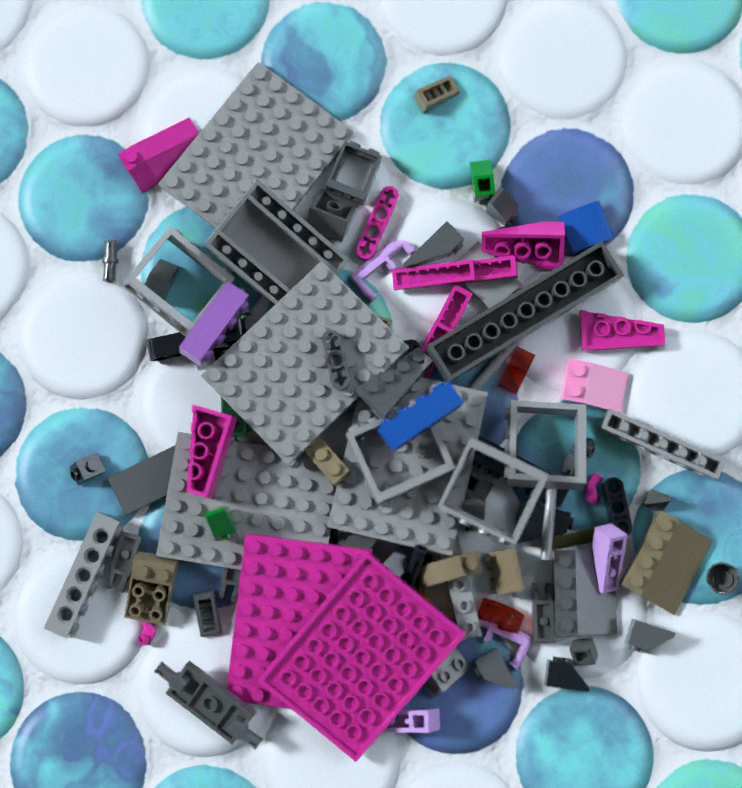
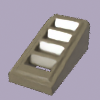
[414,76,460,113]

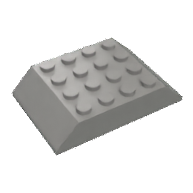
[204,179,350,305]

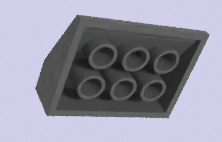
[551,550,617,636]

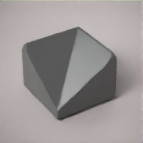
[642,490,671,511]
[569,638,598,666]

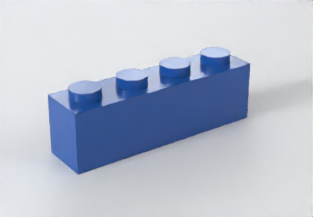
[378,381,464,453]

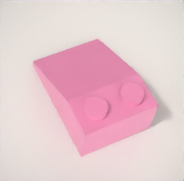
[560,359,628,413]

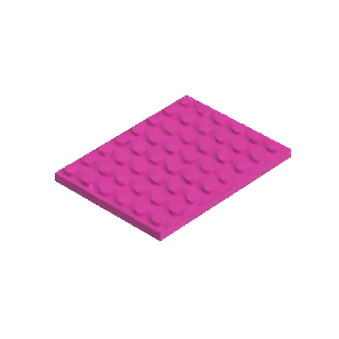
[227,533,372,709]
[258,551,466,762]

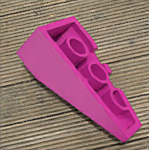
[117,118,199,194]
[481,222,565,270]

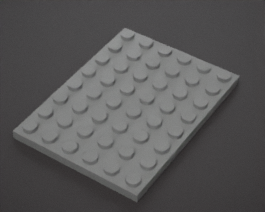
[158,62,354,229]
[201,261,409,466]
[327,377,488,556]
[156,432,343,570]

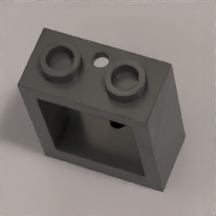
[326,141,382,205]

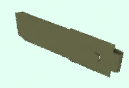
[541,527,595,550]

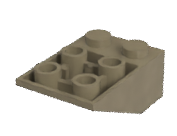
[124,551,180,626]

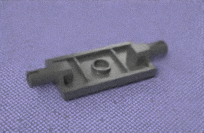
[154,660,263,750]

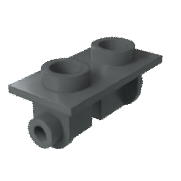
[561,438,596,477]

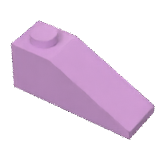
[592,523,627,594]
[383,708,440,733]

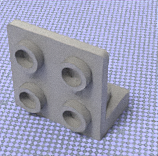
[423,647,470,698]

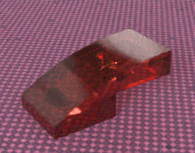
[498,346,535,395]
[477,598,525,634]

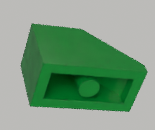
[204,507,237,541]

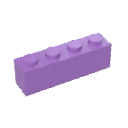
[179,282,249,367]

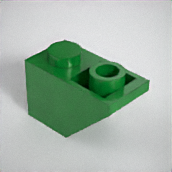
[470,160,496,202]

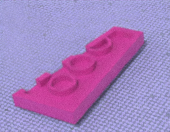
[579,310,665,351]

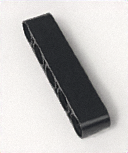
[146,319,247,361]

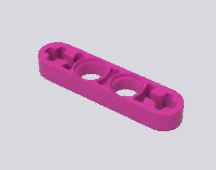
[356,186,399,261]

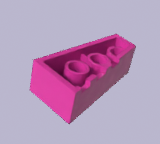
[187,404,238,500]

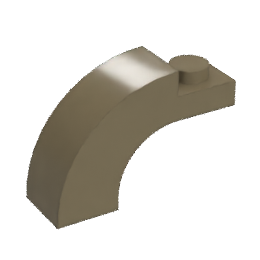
[413,551,483,590]

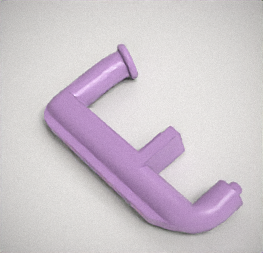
[351,240,416,304]
[477,613,531,671]

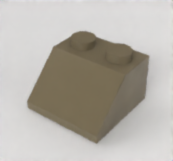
[485,548,524,595]

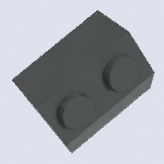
[306,189,360,242]

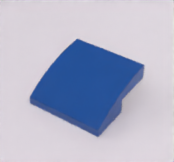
[559,200,614,254]

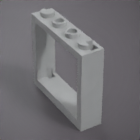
[122,227,235,337]
[346,399,456,506]
[503,400,586,491]
[437,437,549,546]

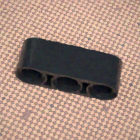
[602,477,633,536]

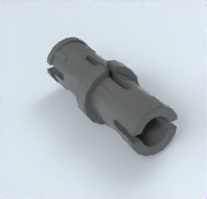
[102,240,119,282]

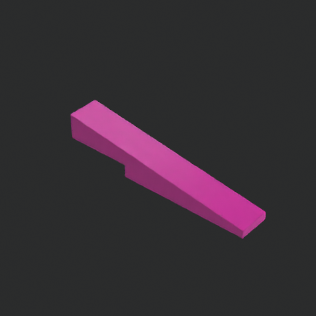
[392,255,518,291]
[421,284,473,379]

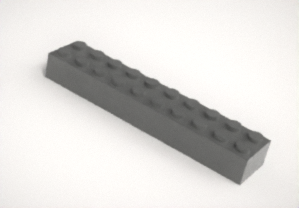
[425,241,624,383]

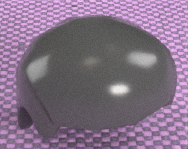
[706,562,740,595]

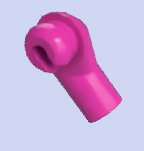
[584,473,603,505]
[138,615,156,646]

